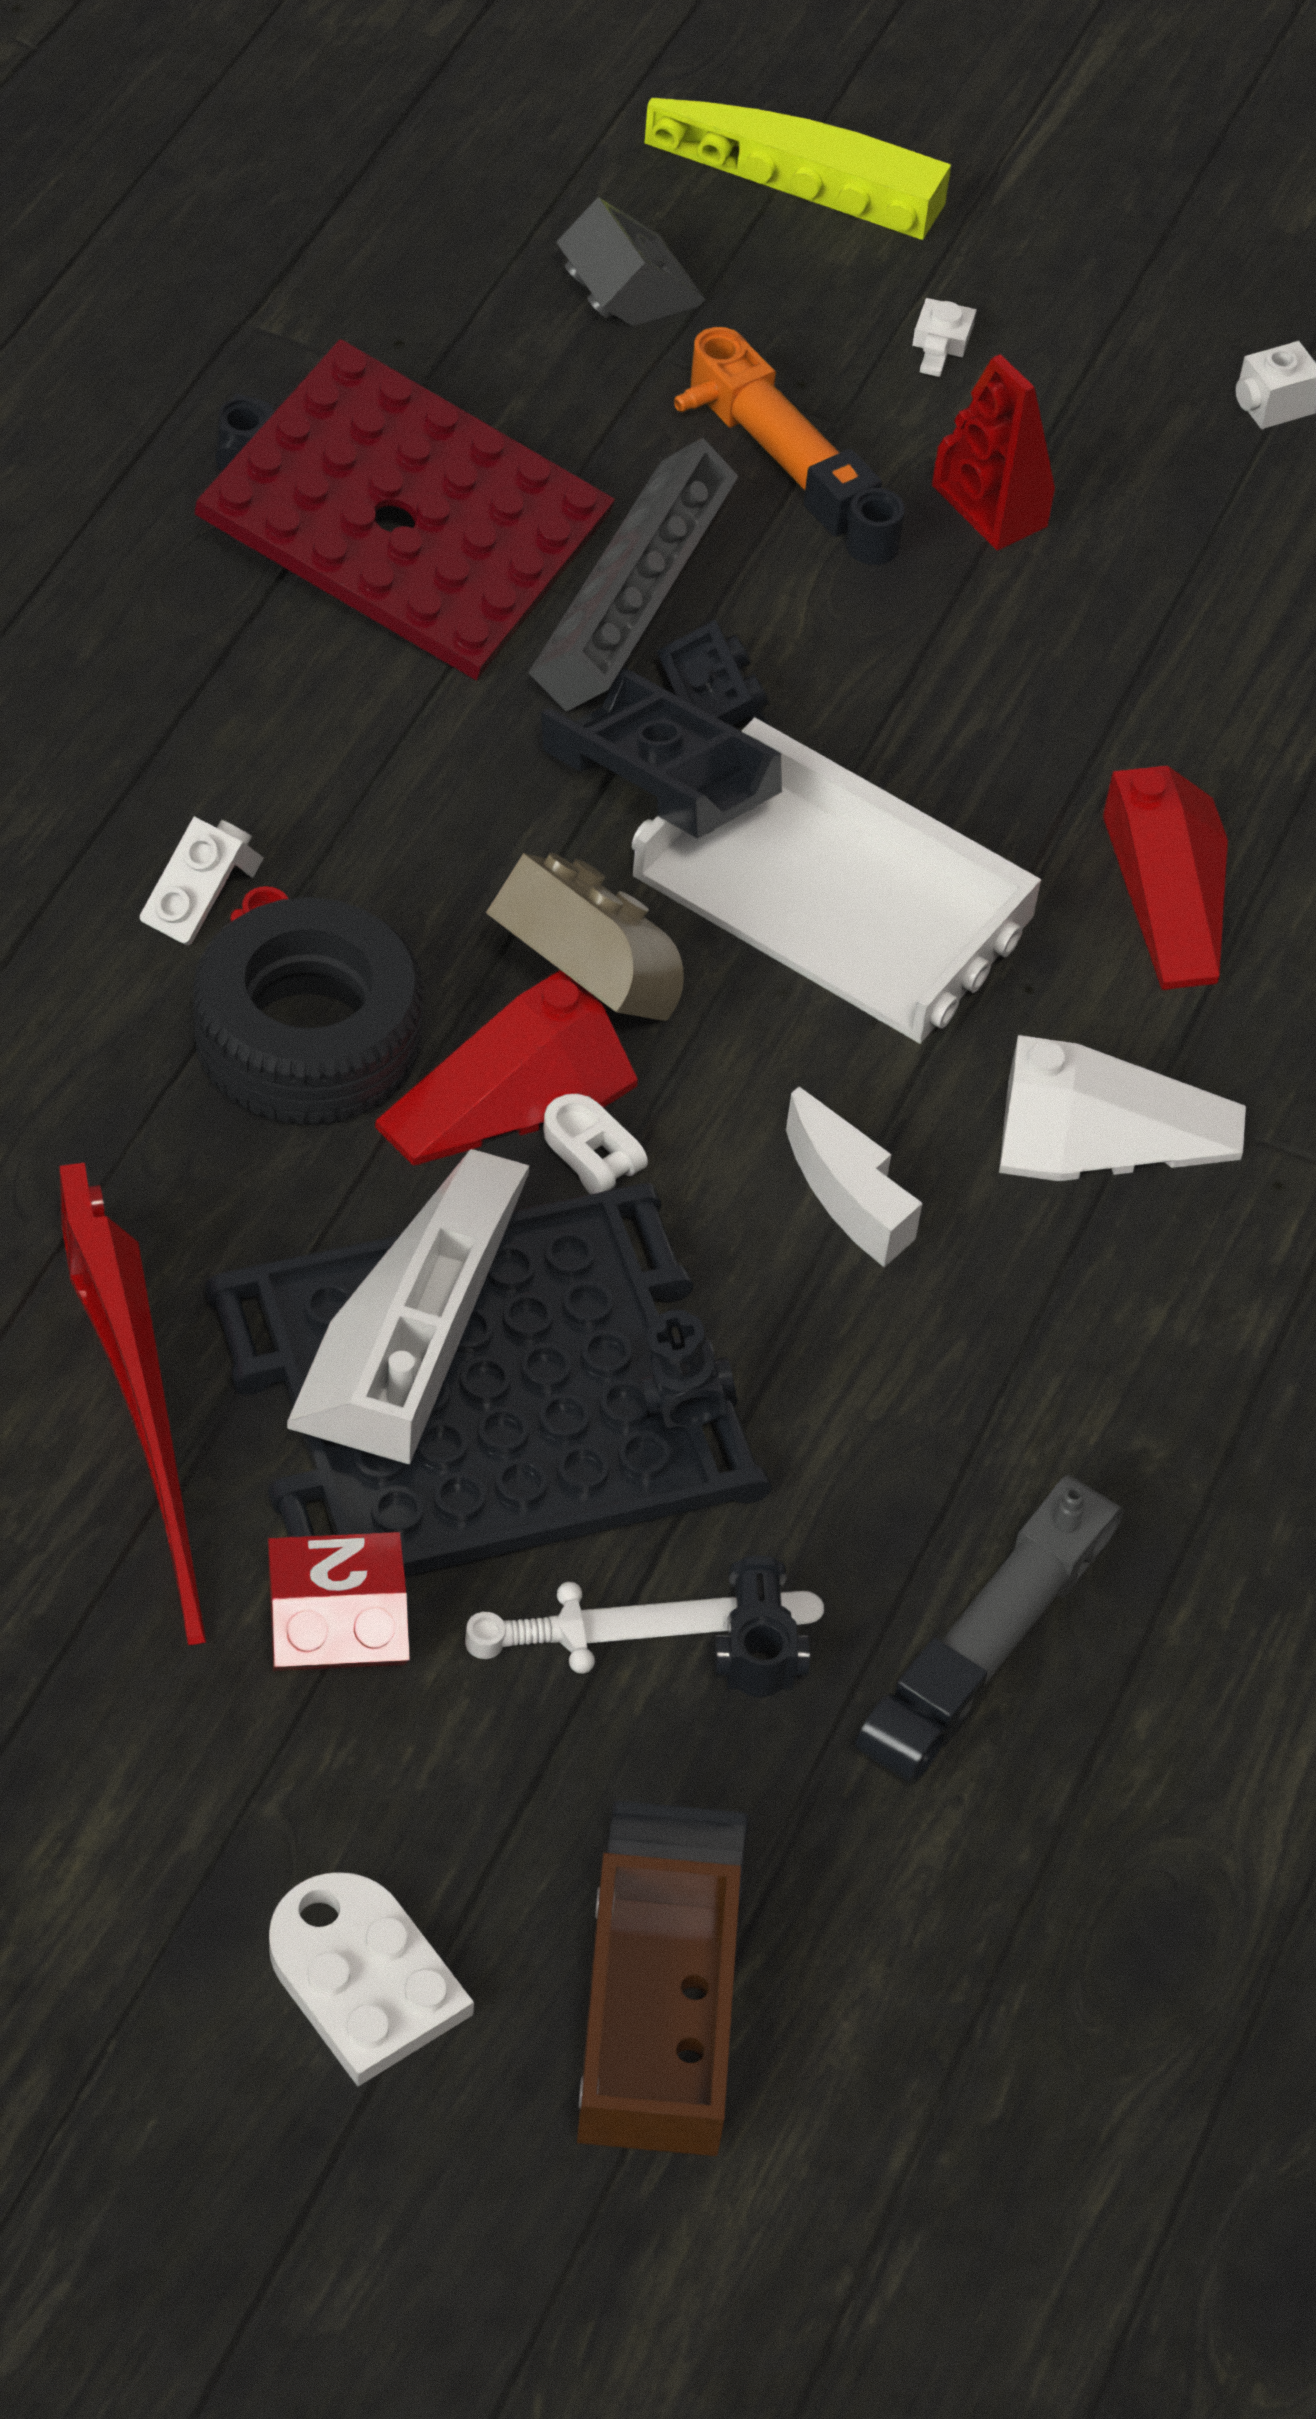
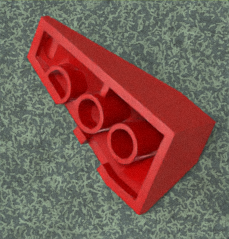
[932,354,1055,551]

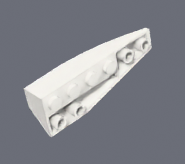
[287,1149,529,1464]

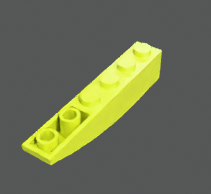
[644,98,951,240]

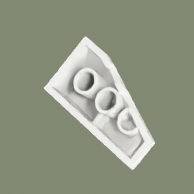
[999,1035,1246,1181]

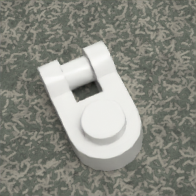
[543,1094,648,1194]

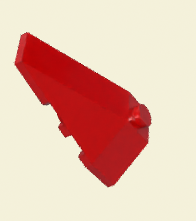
[1103,765,1228,990]
[375,970,638,1166]

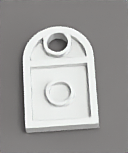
[269,1873,474,2086]

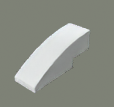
[786,1087,922,1267]

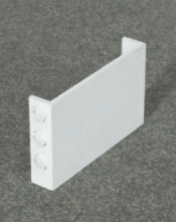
[632,718,1041,1044]

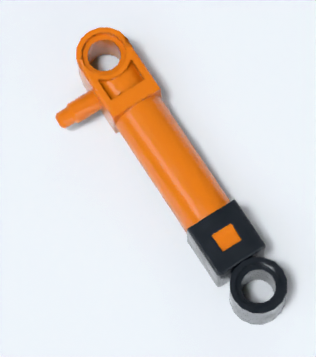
[674,327,905,565]

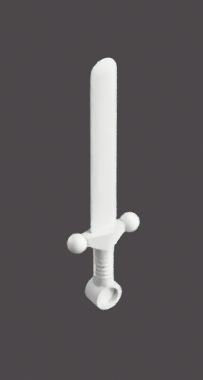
[465,1581,824,1674]

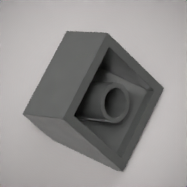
[556,197,706,326]

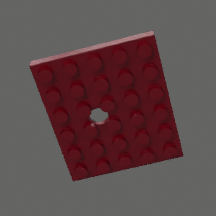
[194,339,615,681]

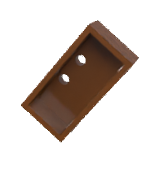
[577,1853,741,2156]

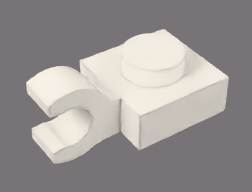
[912,298,977,377]

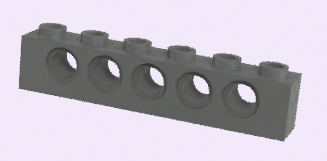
[528,438,739,712]

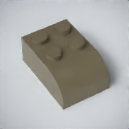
[486,853,684,1021]

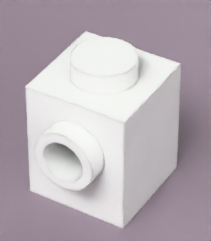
[1236,341,1316,429]

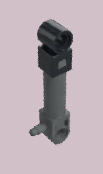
[856,1474,1124,1785]

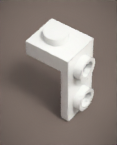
[140,816,264,945]

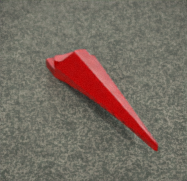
[59,1163,206,1645]

